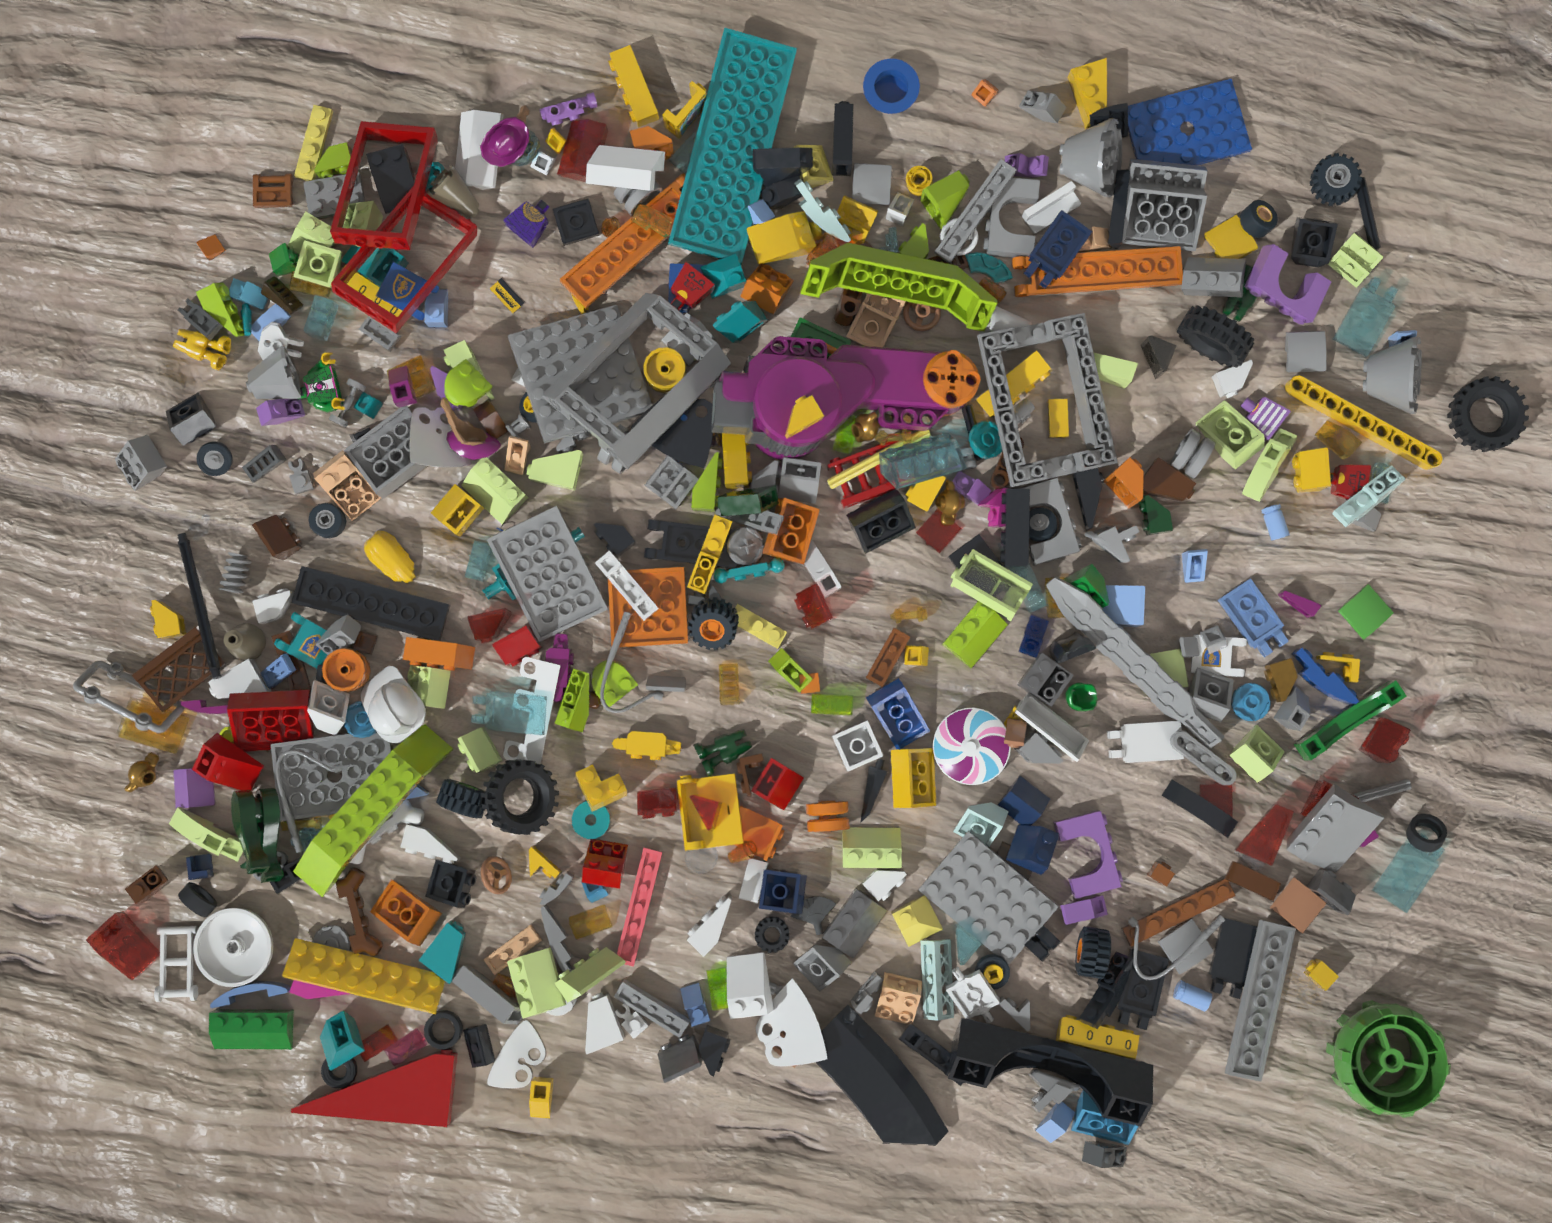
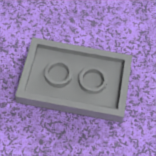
[303,172,365,219]

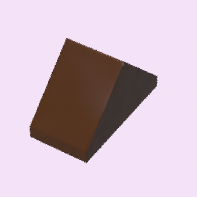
[473,399,509,439]

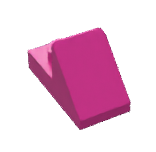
[977,488,1008,528]

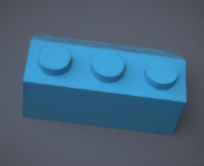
[1071,1090,1138,1145]

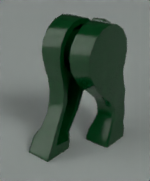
[231,788,284,883]

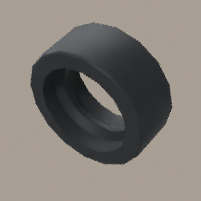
[1406,814,1447,852]
[178,882,217,917]
[424,1010,463,1049]

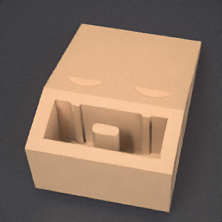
[313,450,381,521]

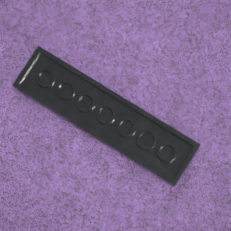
[291,566,450,641]

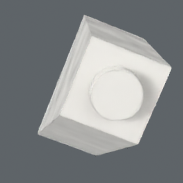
[208,659,271,699]
[585,992,625,1054]

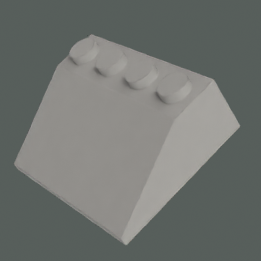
[344,406,426,499]
[1286,784,1384,873]

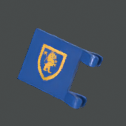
[376,262,439,320]

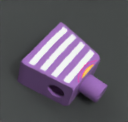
[1241,397,1291,443]

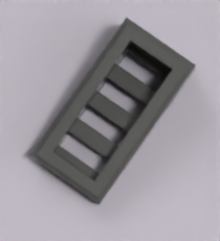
[242,445,286,483]

